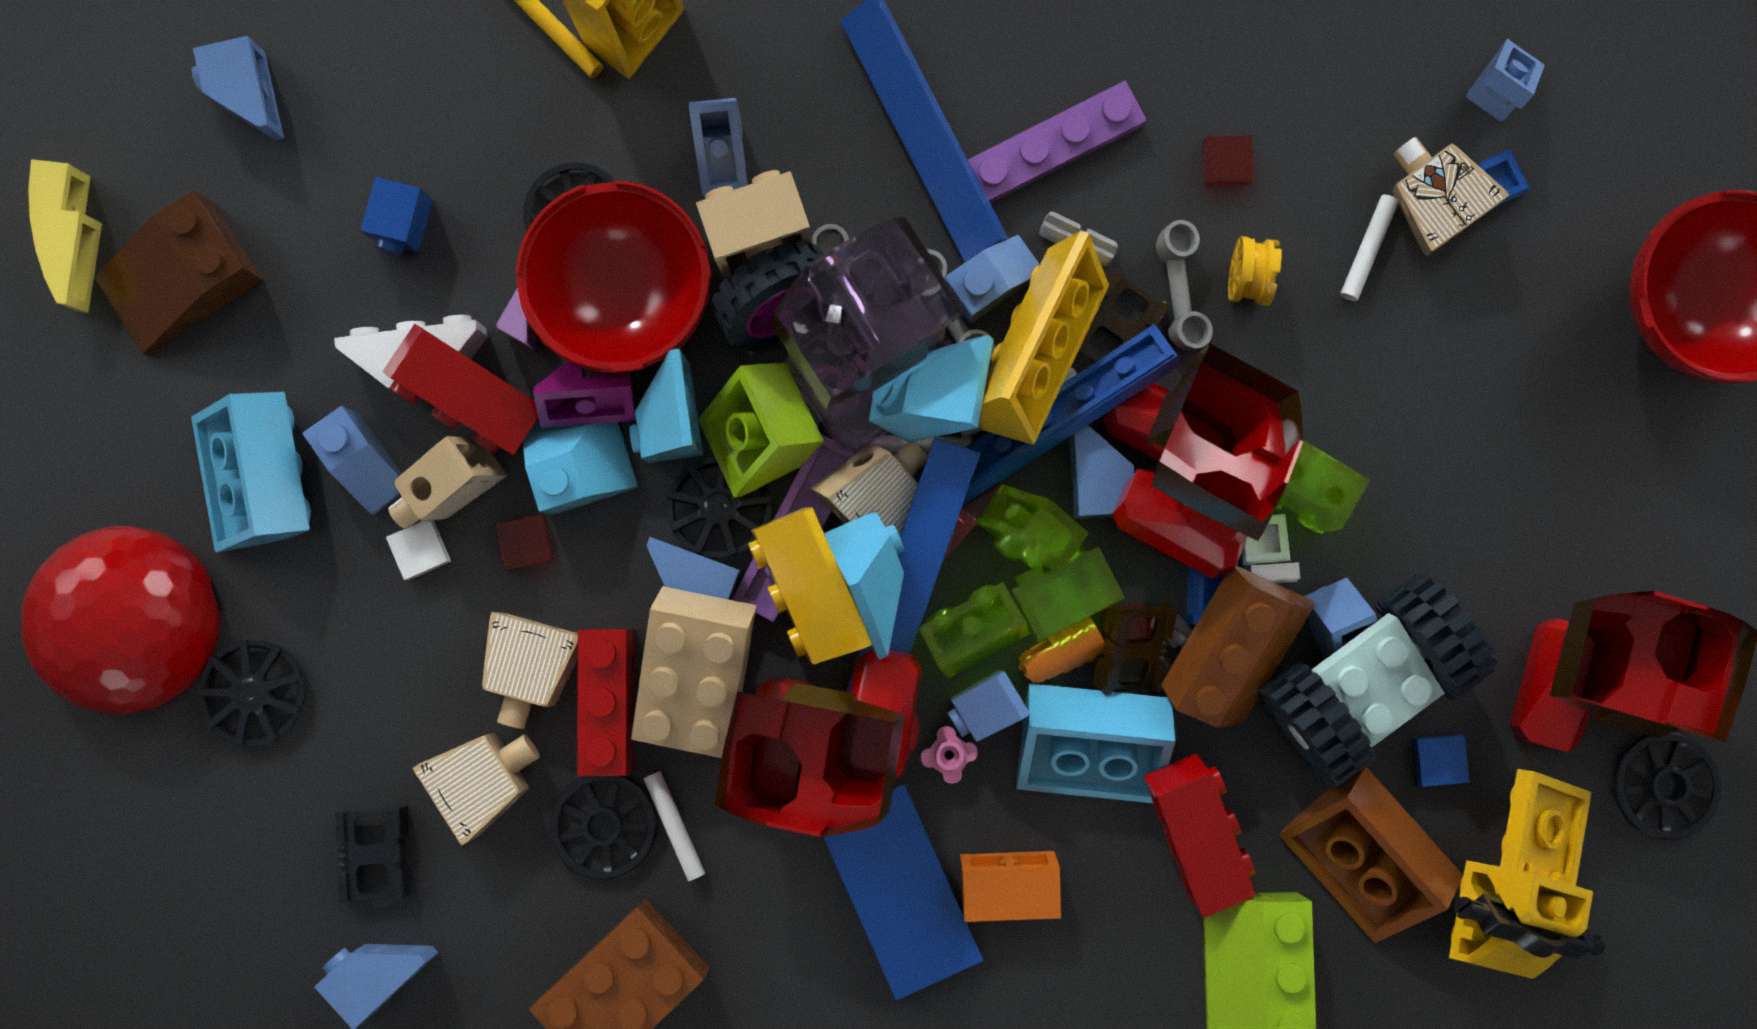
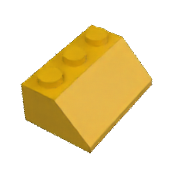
[748,507,872,664]

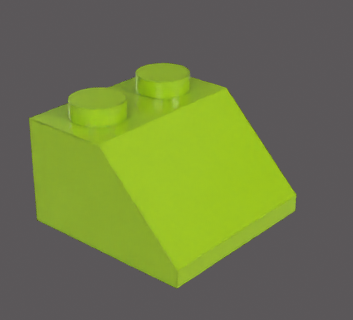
[698,362,824,498]

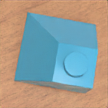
[869,335,994,443]
[629,349,703,463]
[523,421,639,516]
[824,511,905,660]

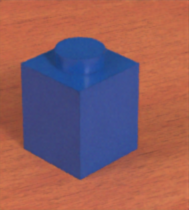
[360,177,433,255]

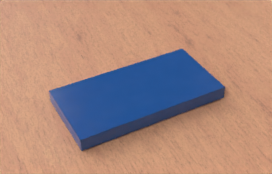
[823,783,983,1001]

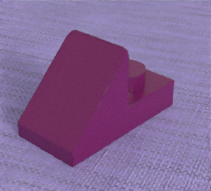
[533,362,636,428]

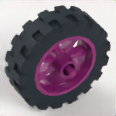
[711,241,841,351]

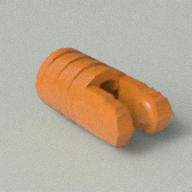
[1018,615,1105,684]

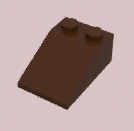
[95,190,264,355]

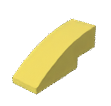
[28,159,102,313]

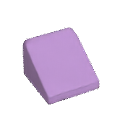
[496,288,537,351]

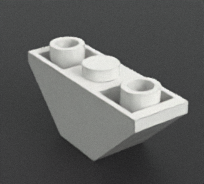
[334,315,488,388]

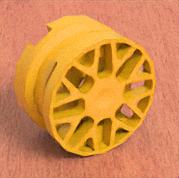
[1228,236,1282,306]

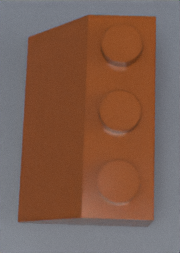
[1161,566,1316,728]
[1279,767,1463,943]

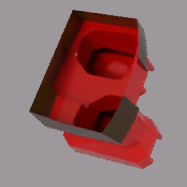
[1103,343,1303,579]
[1510,591,1757,753]
[715,648,922,837]

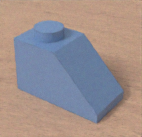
[192,36,284,141]
[944,235,1040,326]
[302,405,402,515]
[1069,425,1134,519]
[646,537,743,600]
[1304,578,1377,660]
[947,670,1030,742]
[315,944,439,1029]

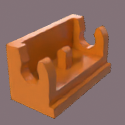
[960,851,1061,922]

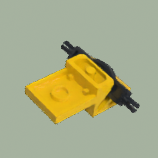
[1449,769,1605,979]

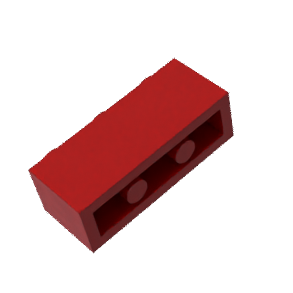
[382,323,538,455]
[577,629,635,776]
[1143,754,1256,918]

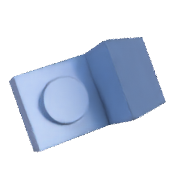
[1466,39,1545,122]
[689,98,748,195]

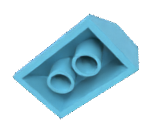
[191,392,311,553]
[1016,683,1175,803]

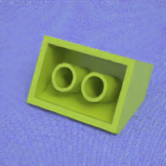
[1203,892,1316,1029]

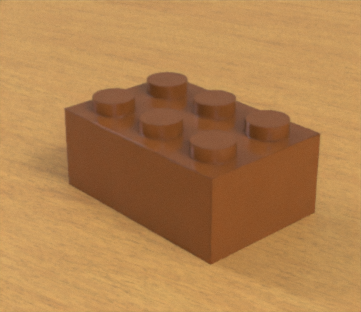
[529,898,710,1029]

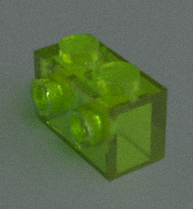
[1276,440,1370,534]
[976,484,1089,572]
[1009,544,1125,642]
[918,582,1030,679]

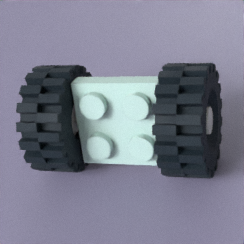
[1257,573,1498,789]

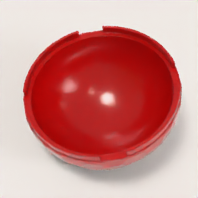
[516,180,711,374]
[1629,190,1757,384]
[21,526,220,715]

